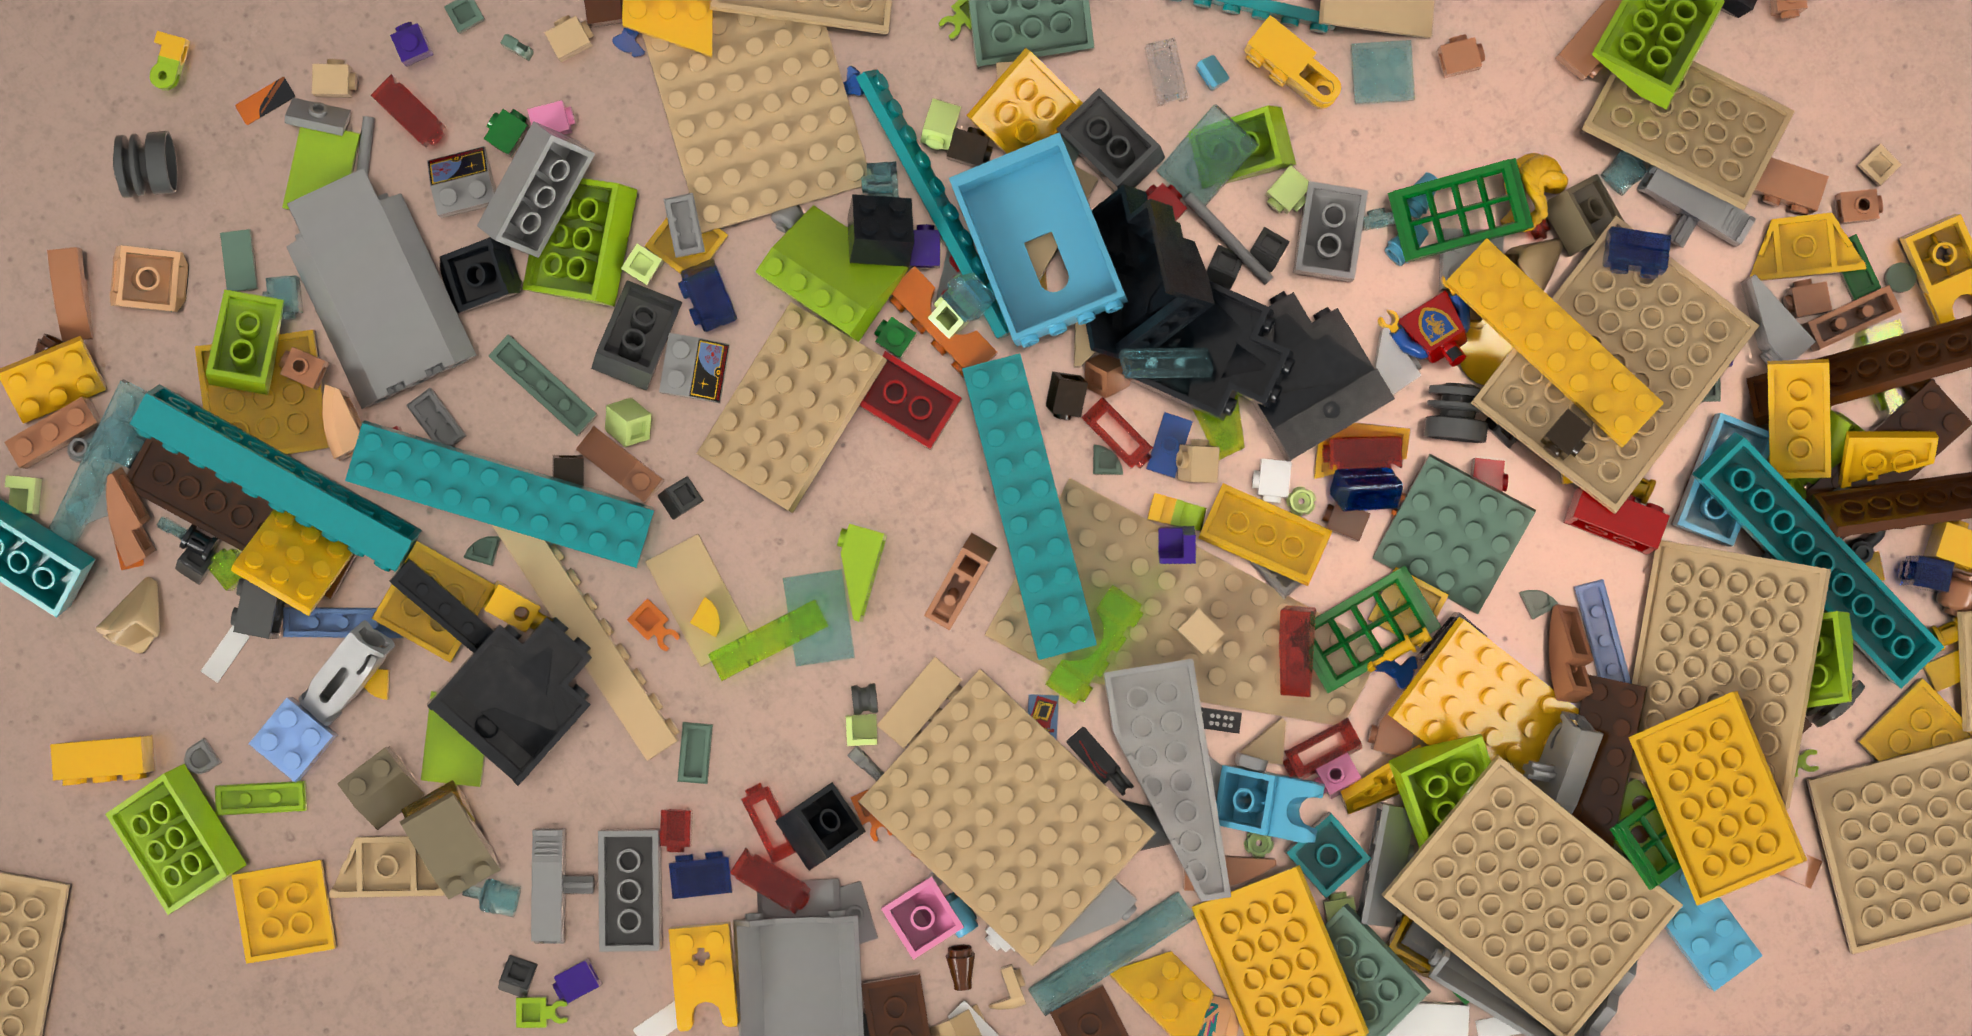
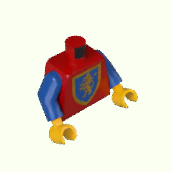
[1378,271,1470,367]

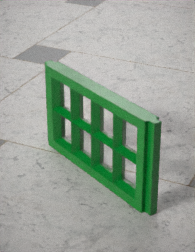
[1388,158,1534,262]
[1292,565,1441,694]
[1610,797,1681,890]

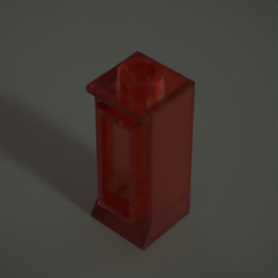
[371,74,446,148]
[1081,397,1153,469]
[1322,436,1402,469]
[1283,717,1362,779]
[741,783,796,864]
[730,848,811,914]

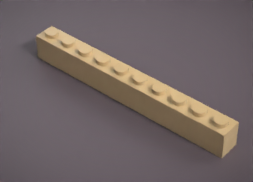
[492,525,680,761]

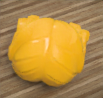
[1500,153,1568,232]

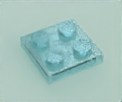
[1351,40,1415,104]

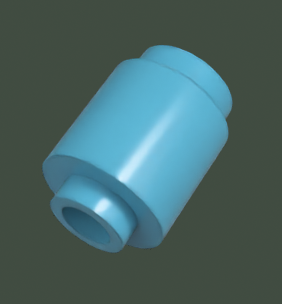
[945,892,978,938]

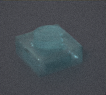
[1363,208,1395,231]

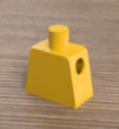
[483,580,552,633]

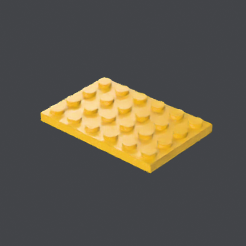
[1388,617,1580,782]
[1628,691,1807,906]
[1191,865,1369,1036]

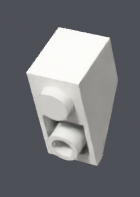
[1374,328,1422,395]

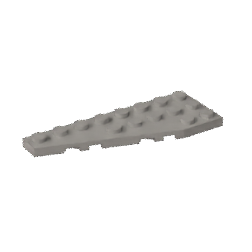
[1103,659,1231,902]

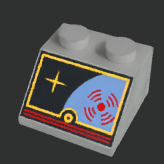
[427,146,496,218]
[659,333,730,403]

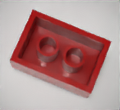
[859,351,962,450]
[1563,487,1670,555]

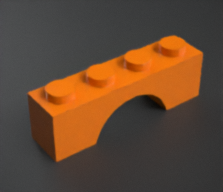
[889,266,998,377]

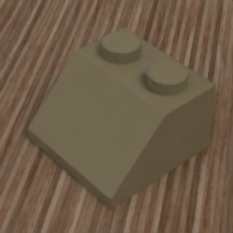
[1547,174,1624,256]
[337,746,425,830]

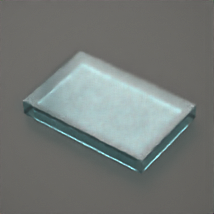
[1156,104,1259,206]
[783,569,855,666]

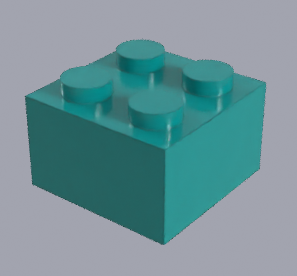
[1284,812,1371,898]

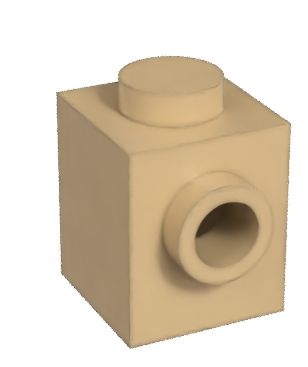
[544,15,594,62]
[312,59,357,98]
[1176,439,1220,483]
[1177,608,1225,655]

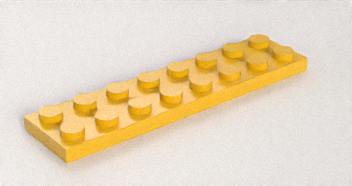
[1445,238,1664,448]

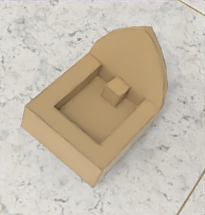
[988,964,1026,1010]

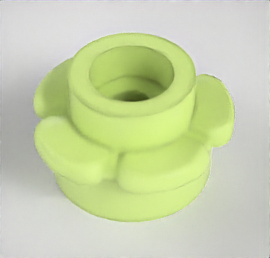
[1286,487,1316,516]
[1244,832,1274,858]

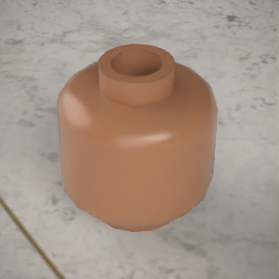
[1936,571,1972,616]

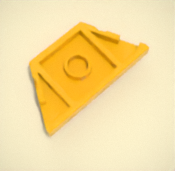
[1750,213,1866,281]
[1109,951,1214,1036]

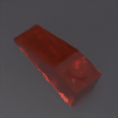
[1279,605,1316,697]

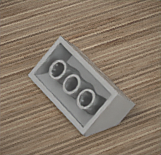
[1357,802,1414,928]

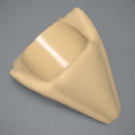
[1505,239,1563,291]
[96,577,160,653]

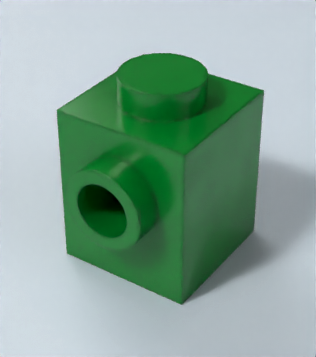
[483,109,530,158]
[874,317,917,360]

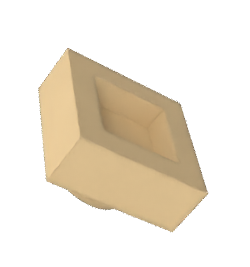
[1857,144,1902,187]

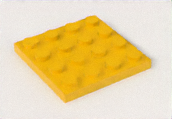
[195,330,329,455]

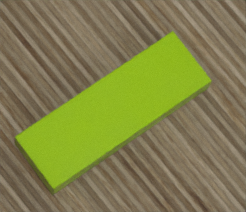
[215,781,307,815]

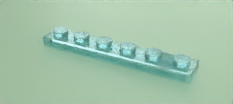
[49,379,147,546]
[1028,892,1196,1016]

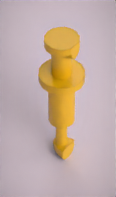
[1367,627,1433,672]

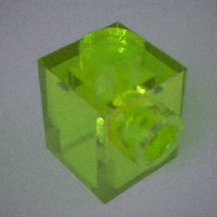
[207,548,242,591]

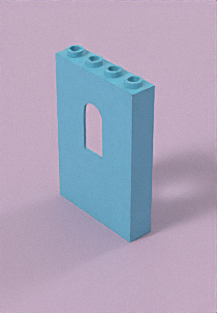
[949,132,1128,348]

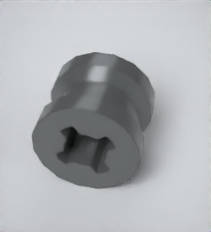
[851,683,878,715]

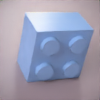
[249,697,338,782]

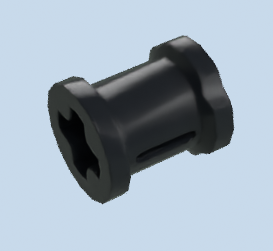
[179,524,219,562]

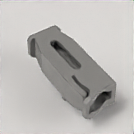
[1637,165,1756,248]
[298,620,395,726]
[1522,711,1604,814]
[531,828,594,944]

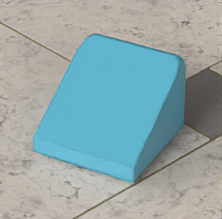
[1196,55,1229,91]

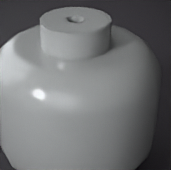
[771,206,804,233]

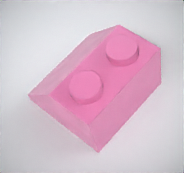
[881,876,964,960]

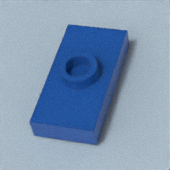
[1146,412,1193,478]

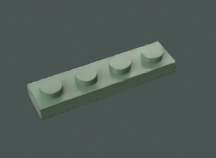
[488,334,598,436]

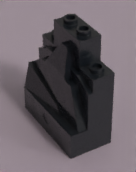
[1086,185,1215,364]
[1122,281,1295,421]
[1251,291,1395,461]
[427,617,592,786]

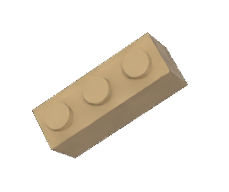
[877,657,962,748]

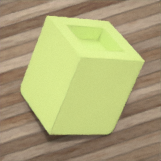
[621,244,664,285]
[605,398,651,447]
[5,475,42,514]
[846,714,878,746]

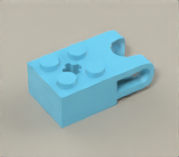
[1216,765,1325,843]

